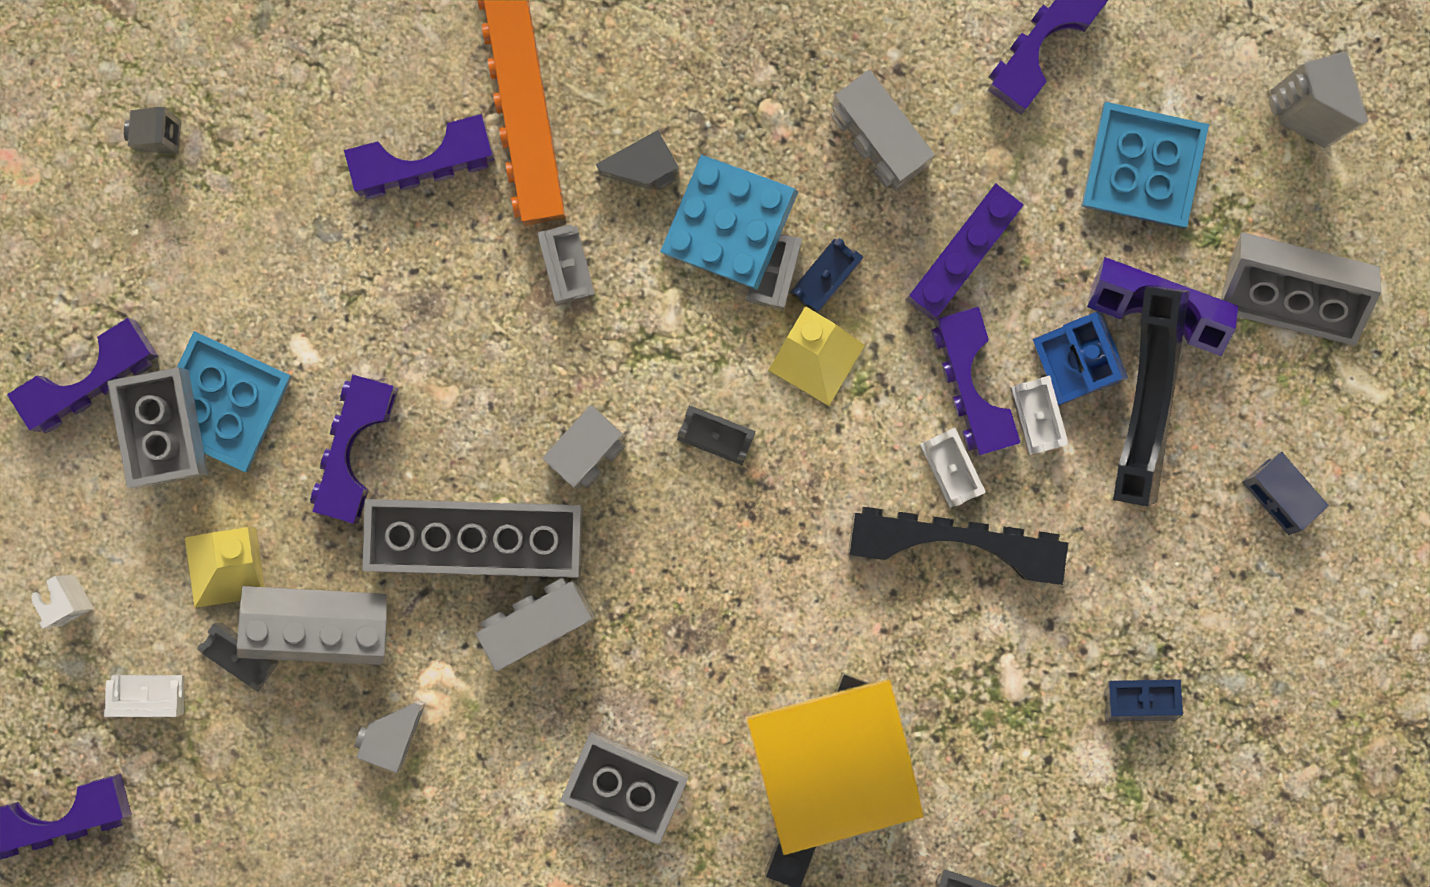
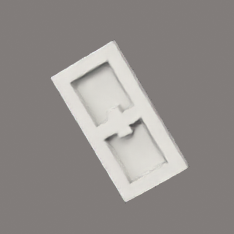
[1011,376,1069,455]
[920,428,986,508]
[32,575,94,629]
[104,675,185,717]

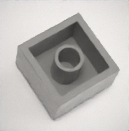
[542,405,626,489]

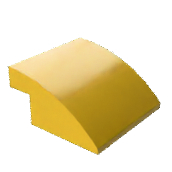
[746,679,924,855]

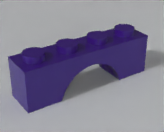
[988,0,1108,115]
[344,114,496,199]
[906,183,1024,321]
[1087,257,1238,356]
[931,306,1021,456]
[7,318,158,434]
[310,374,398,524]
[0,774,132,860]

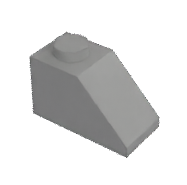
[354,700,426,773]

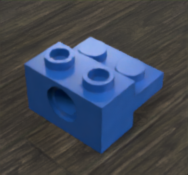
[1033,312,1129,405]

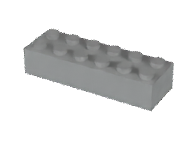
[362,499,583,577]

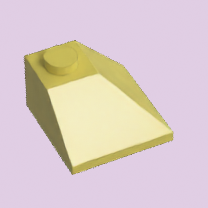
[768,306,865,406]
[185,527,264,608]

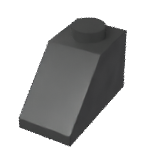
[124,107,181,154]
[596,130,679,190]

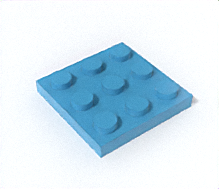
[1081,102,1209,229]
[660,154,798,290]
[177,331,293,473]

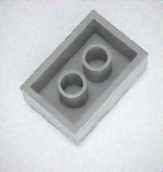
[831,69,935,191]
[108,367,208,489]
[475,577,596,672]
[560,731,689,845]

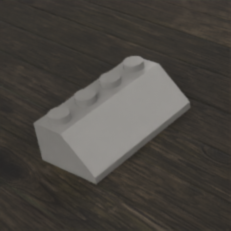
[1269,51,1368,148]
[1221,232,1381,346]
[237,586,386,665]

